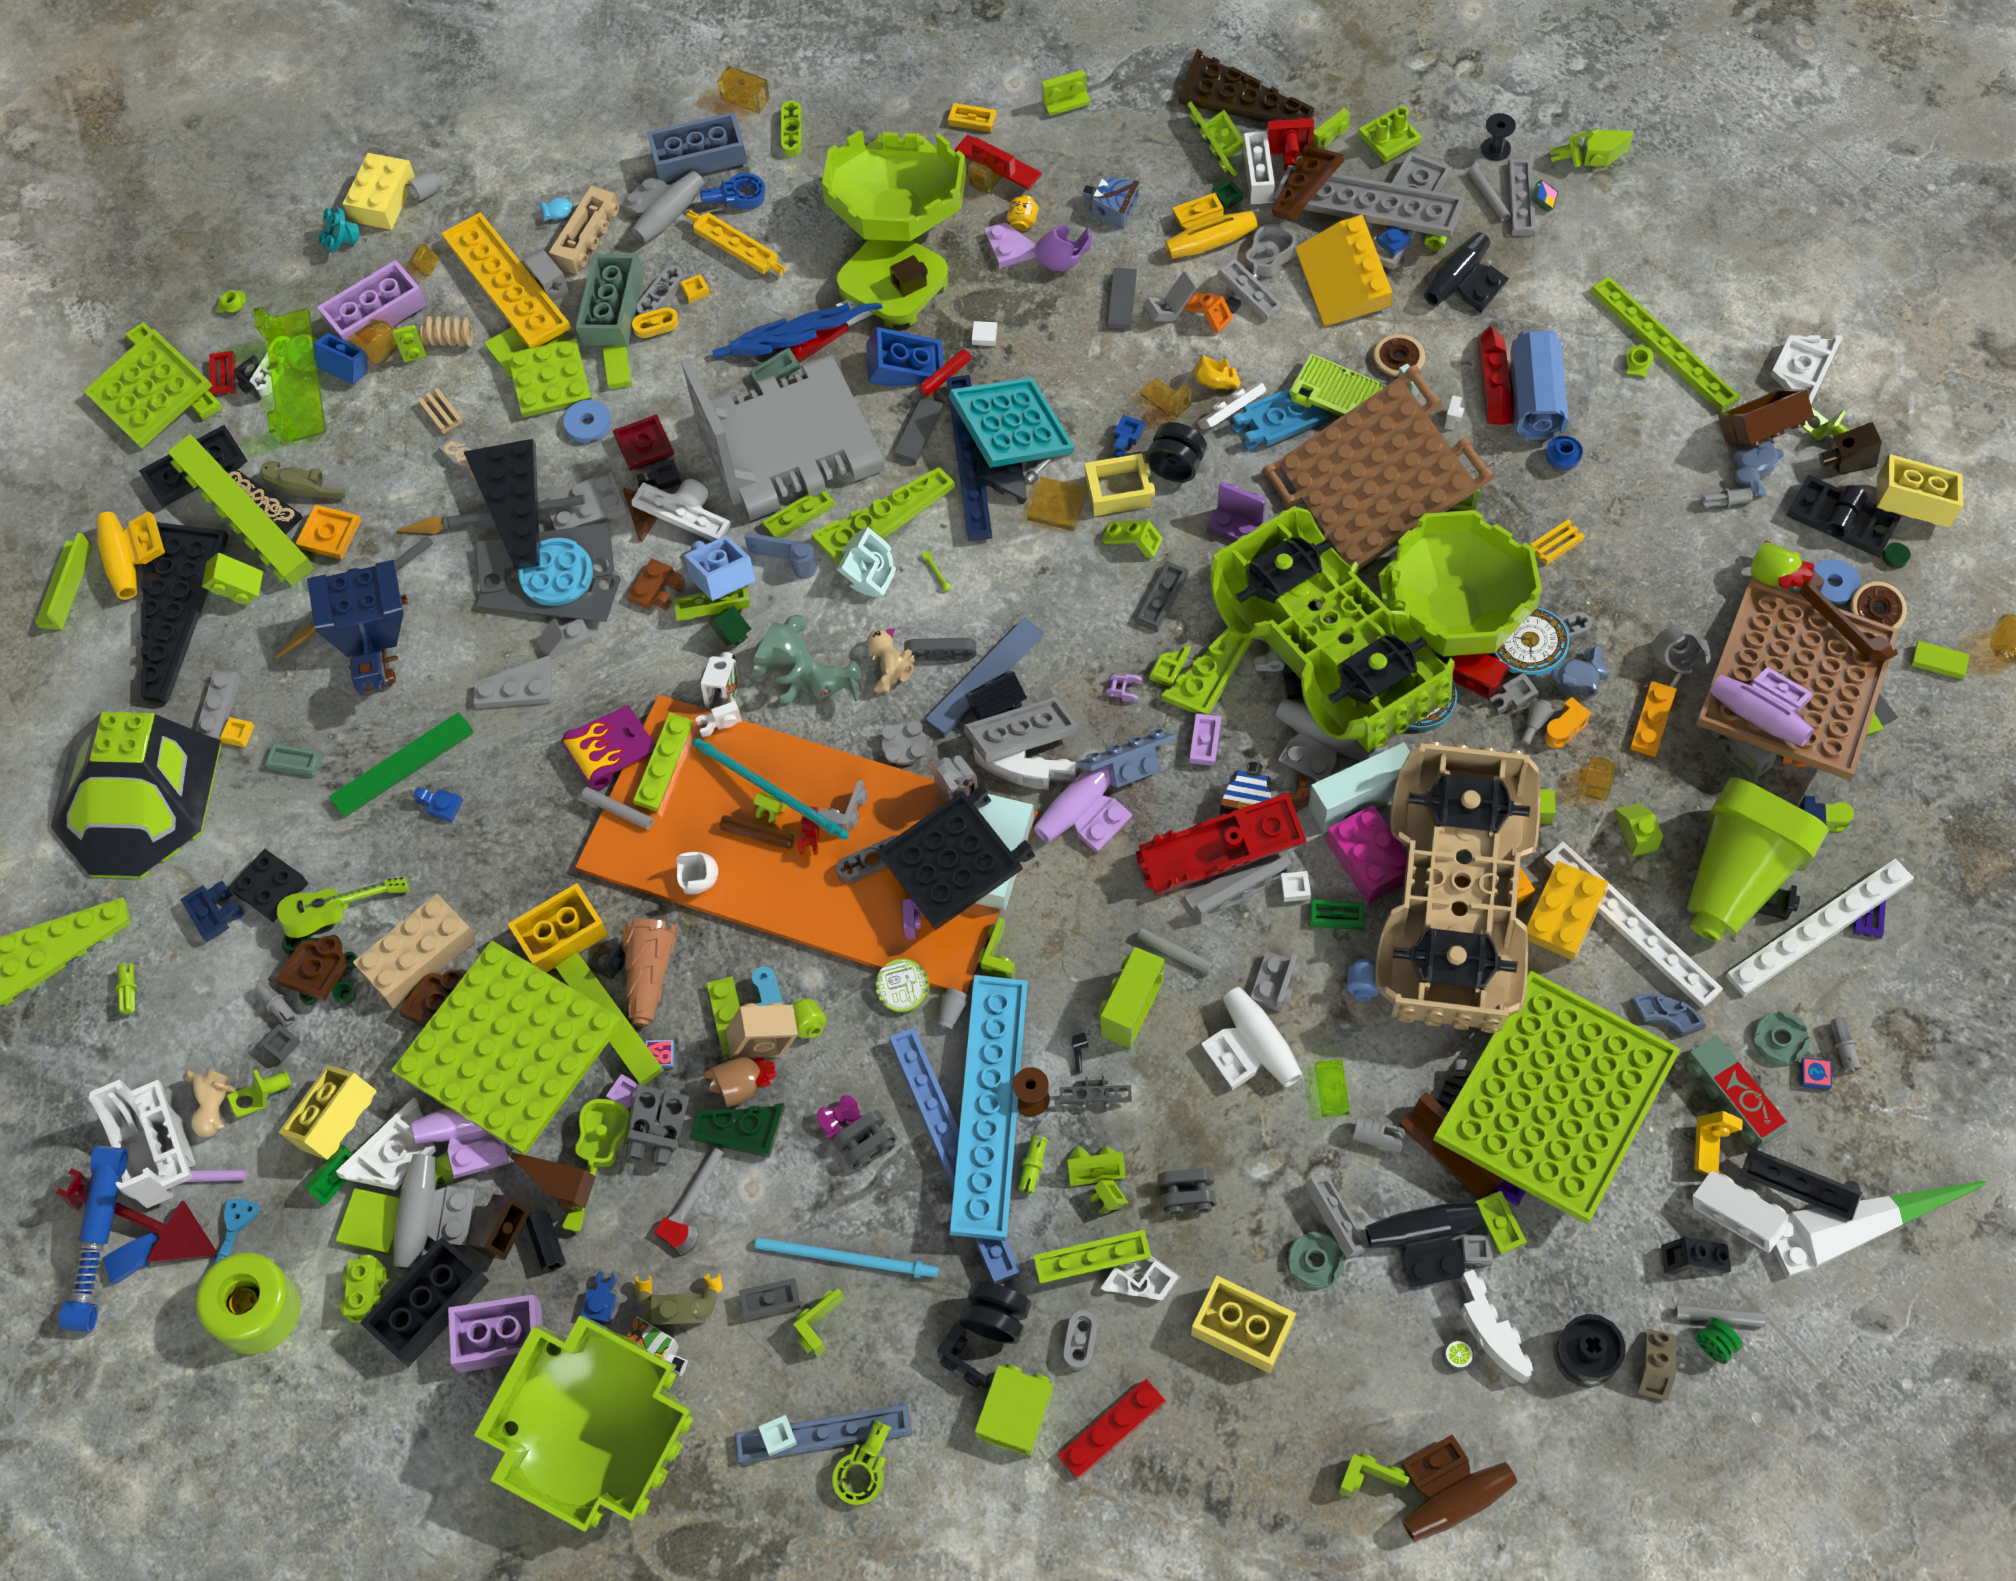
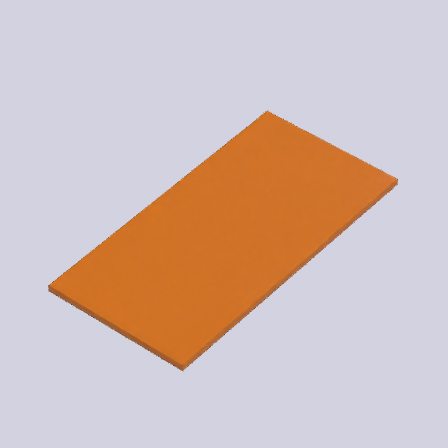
[575,695,1039,995]

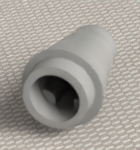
[937,988,968,1030]

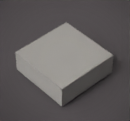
[1460,1235,1493,1266]

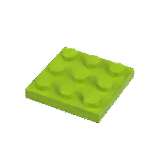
[507,338,592,418]

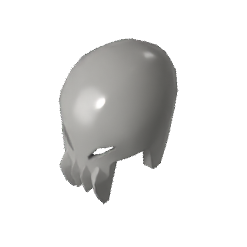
[1651,625,1711,674]

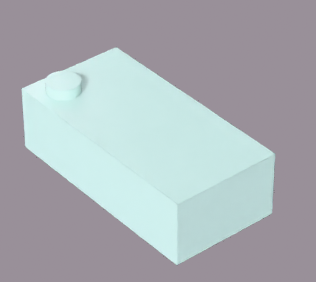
[1308,742,1410,833]
[976,794,1034,911]

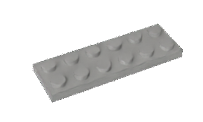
[1366,151,1452,270]

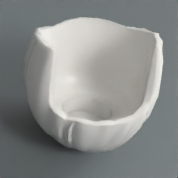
[676,852,719,895]

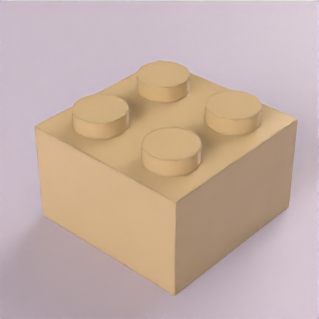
[726,1002,798,1060]

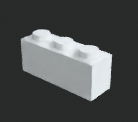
[1243,131,1275,204]
[1693,1171,1788,1253]

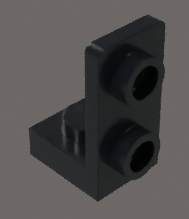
[1661,1237,1731,1275]
[937,1322,989,1389]

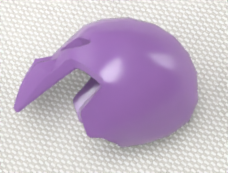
[1035,224,1092,271]

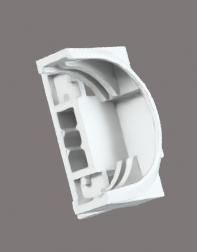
[89,1079,196,1208]

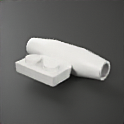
[1201,987,1303,1090]

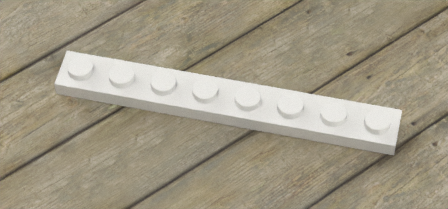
[1543,841,1723,1009]
[1726,858,1914,997]

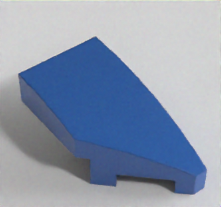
[103,1233,158,1283]

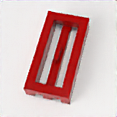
[209,351,236,397]

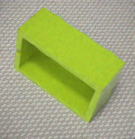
[1098,947,1165,1049]

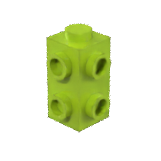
[340,1255,387,1323]

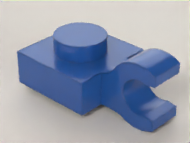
[1113,415,1145,457]
[413,787,463,822]

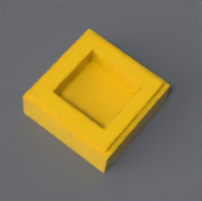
[679,274,710,304]
[219,717,255,748]

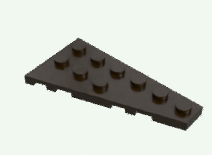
[1179,49,1315,122]

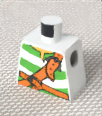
[701,652,739,710]
[627,1316,688,1376]

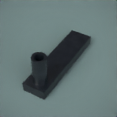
[1740,1147,1863,1221]

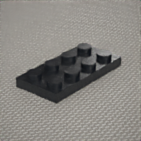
[139,425,248,508]

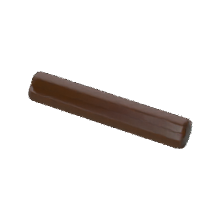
[719,815,795,849]

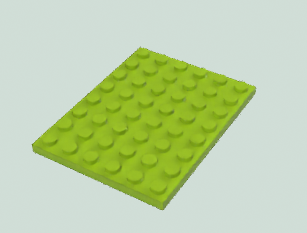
[1433,971,1681,1225]

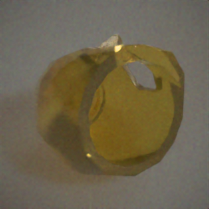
[349,319,398,366]
[1990,614,2016,664]

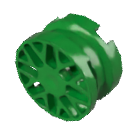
[1695,1317,1743,1364]

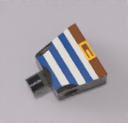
[1220,762,1271,815]

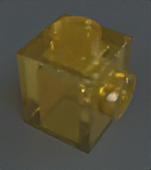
[1579,757,1617,801]

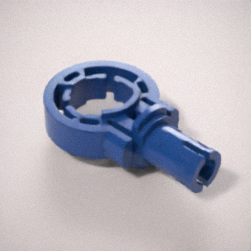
[700,173,765,209]

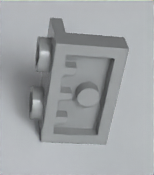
[1251,951,1301,1012]

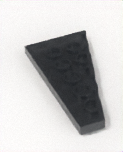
[464,439,540,570]

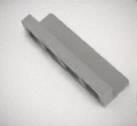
[1185,853,1292,923]

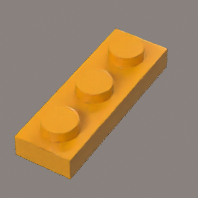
[1630,681,1676,757]

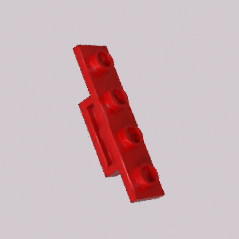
[955,134,1042,190]

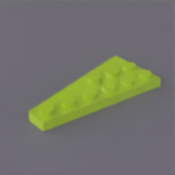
[0,897,131,1006]

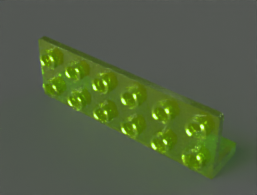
[253,306,326,445]

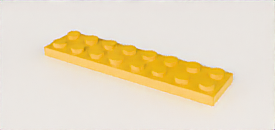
[441,212,571,349]

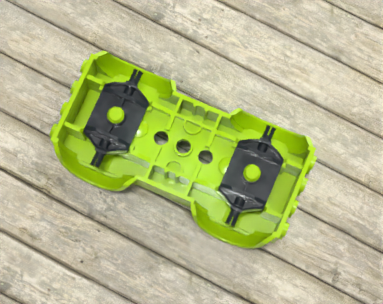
[1211,506,1455,752]

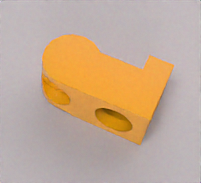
[1544,697,1591,749]

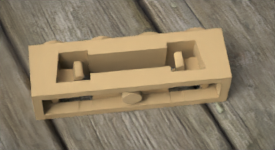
[549,186,619,275]

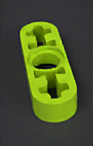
[781,100,802,157]

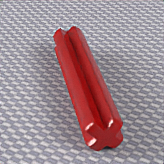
[919,349,971,396]

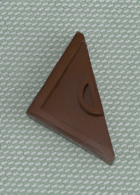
[623,488,658,542]

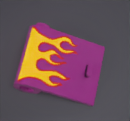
[561,705,655,791]

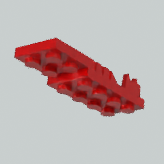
[1134,793,1307,896]

